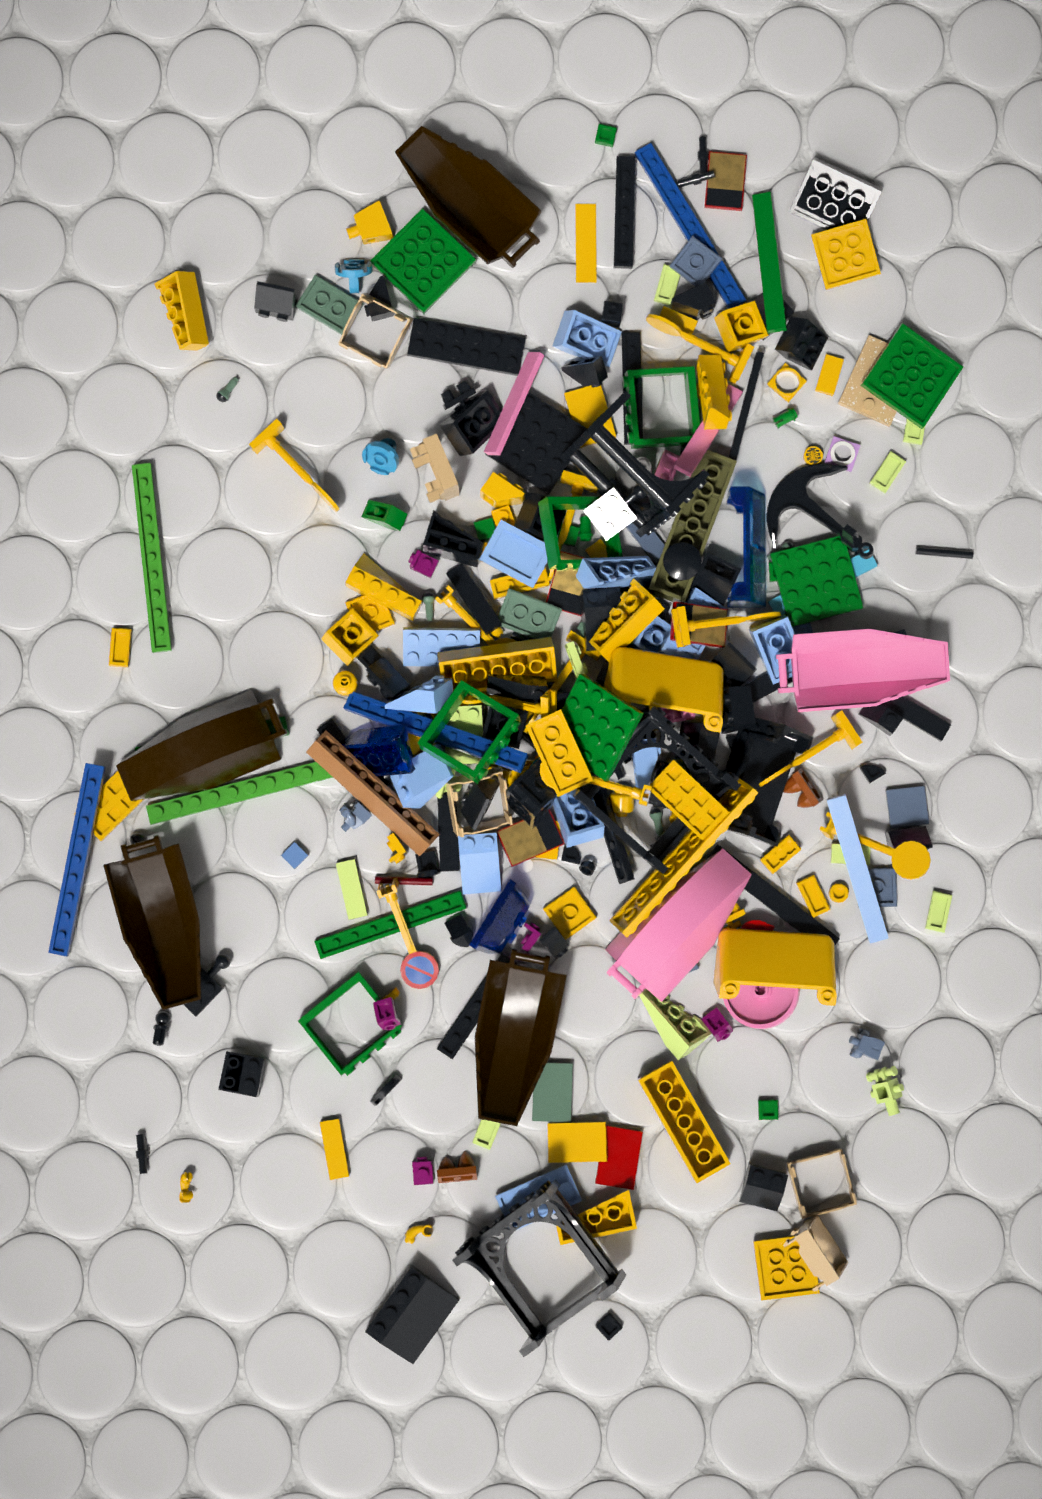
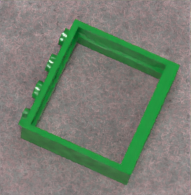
[622,366,700,449]
[538,497,623,571]
[417,680,521,784]
[298,972,403,1076]

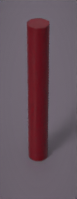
[375,876,433,886]

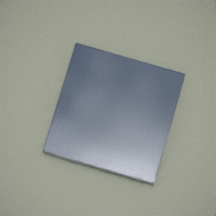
[669,236,722,287]
[885,786,929,829]
[858,868,897,908]

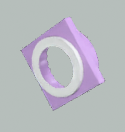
[824,436,860,472]

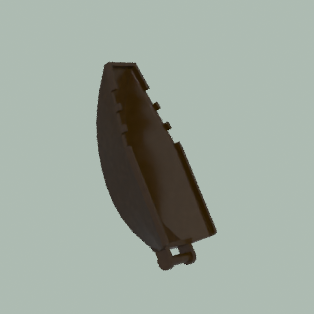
[395,126,541,268]
[116,689,288,801]
[103,835,201,1010]
[475,948,567,1126]

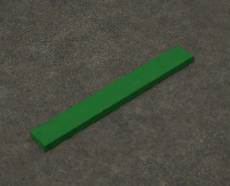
[752,192,787,334]
[314,891,467,959]

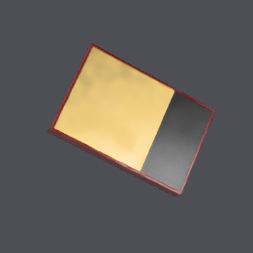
[704,151,747,211]
[546,551,587,617]
[670,602,728,648]
[496,809,565,867]

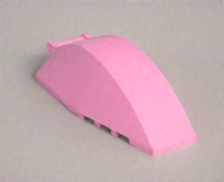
[776,629,950,712]
[605,849,752,1002]

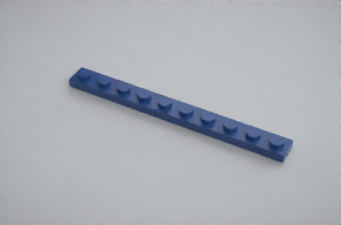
[635,143,747,309]
[343,692,528,773]
[48,763,106,957]

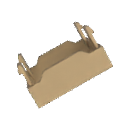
[338,293,413,369]
[410,434,459,503]
[446,767,513,837]
[786,1148,857,1219]
[783,1215,848,1291]

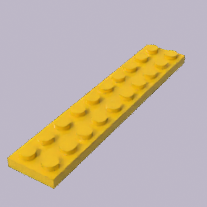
[609,778,758,937]

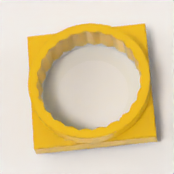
[767,363,807,403]

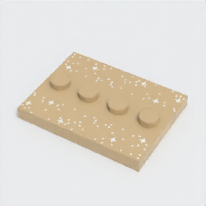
[838,335,897,427]

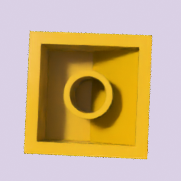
[714,301,768,353]
[321,608,379,666]

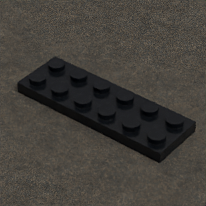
[407,318,525,376]

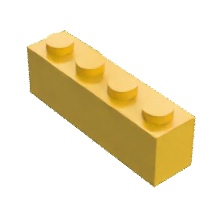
[154,271,209,351]
[696,355,732,430]
[345,553,422,621]
[589,578,665,662]
[556,1190,637,1245]

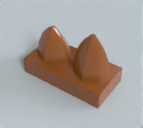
[783,769,823,808]
[437,1151,477,1183]

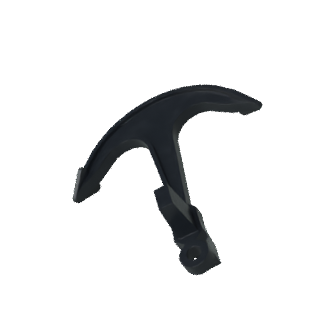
[766,464,874,559]

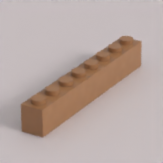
[306,730,440,856]

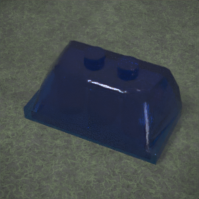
[340,725,415,776]
[469,879,531,954]

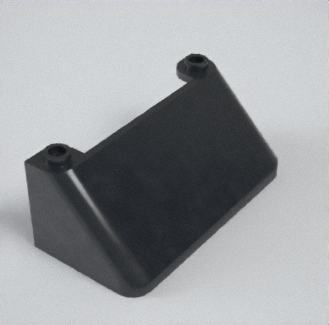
[717,718,814,847]

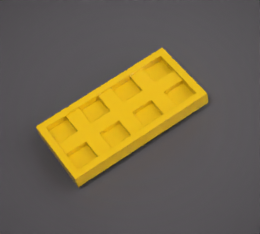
[649,760,730,841]
[74,771,145,842]

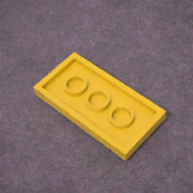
[526,709,594,797]

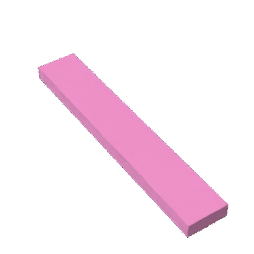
[484,352,544,455]
[674,384,743,477]

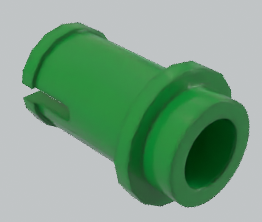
[772,408,798,429]
[578,516,593,541]

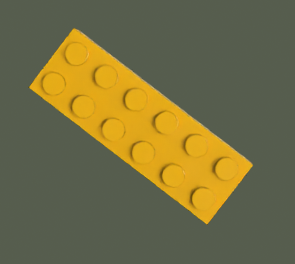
[437,637,557,692]
[637,1060,731,1183]

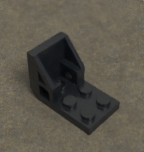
[506,759,557,829]

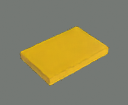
[564,385,616,448]
[547,1122,607,1163]

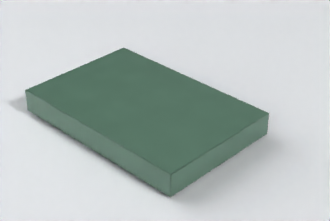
[296,275,364,335]
[498,588,562,639]
[532,1063,573,1122]

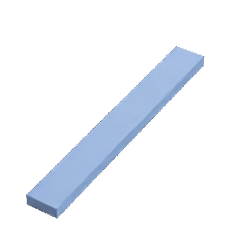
[827,794,888,943]

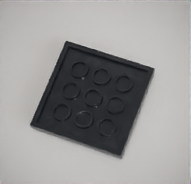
[485,392,587,495]

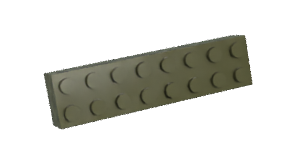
[648,450,737,603]

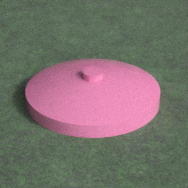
[723,985,800,1029]

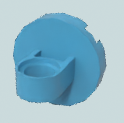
[334,259,373,293]
[362,438,400,475]

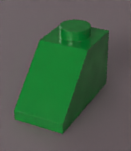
[361,500,407,531]

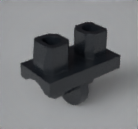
[441,381,476,411]

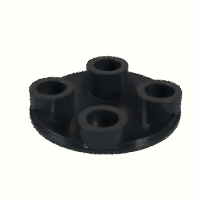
[663,542,702,581]

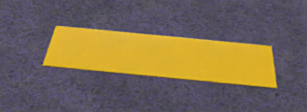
[575,204,597,283]

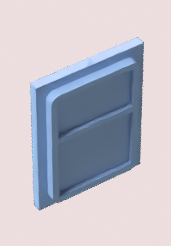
[479,520,548,588]

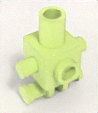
[866,1066,904,1116]

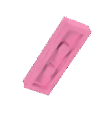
[654,449,680,481]

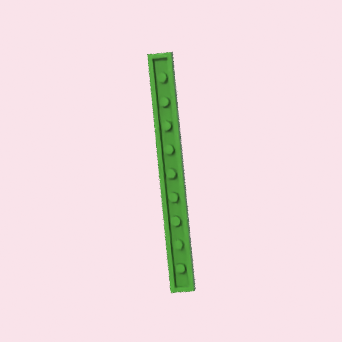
[132,463,172,653]
[146,762,333,825]

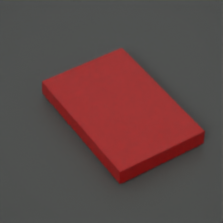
[595,1125,643,1190]

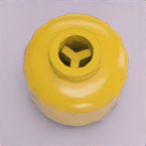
[333,671,358,697]
[609,791,634,817]

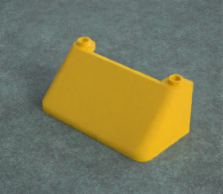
[604,647,724,732]
[713,928,837,1006]

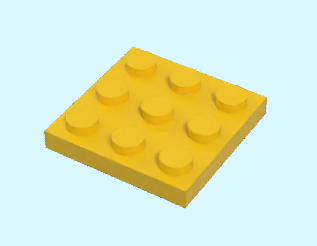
[811,219,881,290]
[753,1234,820,1301]

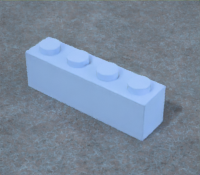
[576,556,656,589]

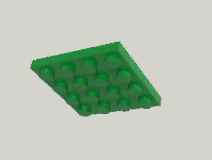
[370,209,476,314]
[860,323,963,429]
[770,536,863,627]
[562,674,644,781]

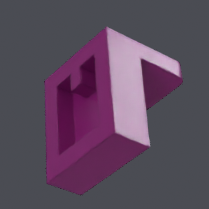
[408,549,439,579]
[521,922,541,953]
[373,997,401,1030]
[701,1007,733,1042]
[412,1157,433,1185]

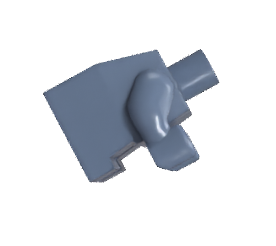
[339,800,372,832]
[849,1028,885,1060]

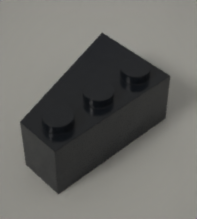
[422,510,483,567]

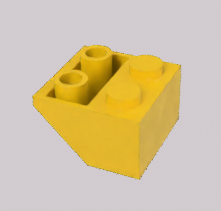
[480,472,525,508]

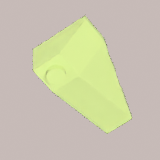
[639,989,712,1060]

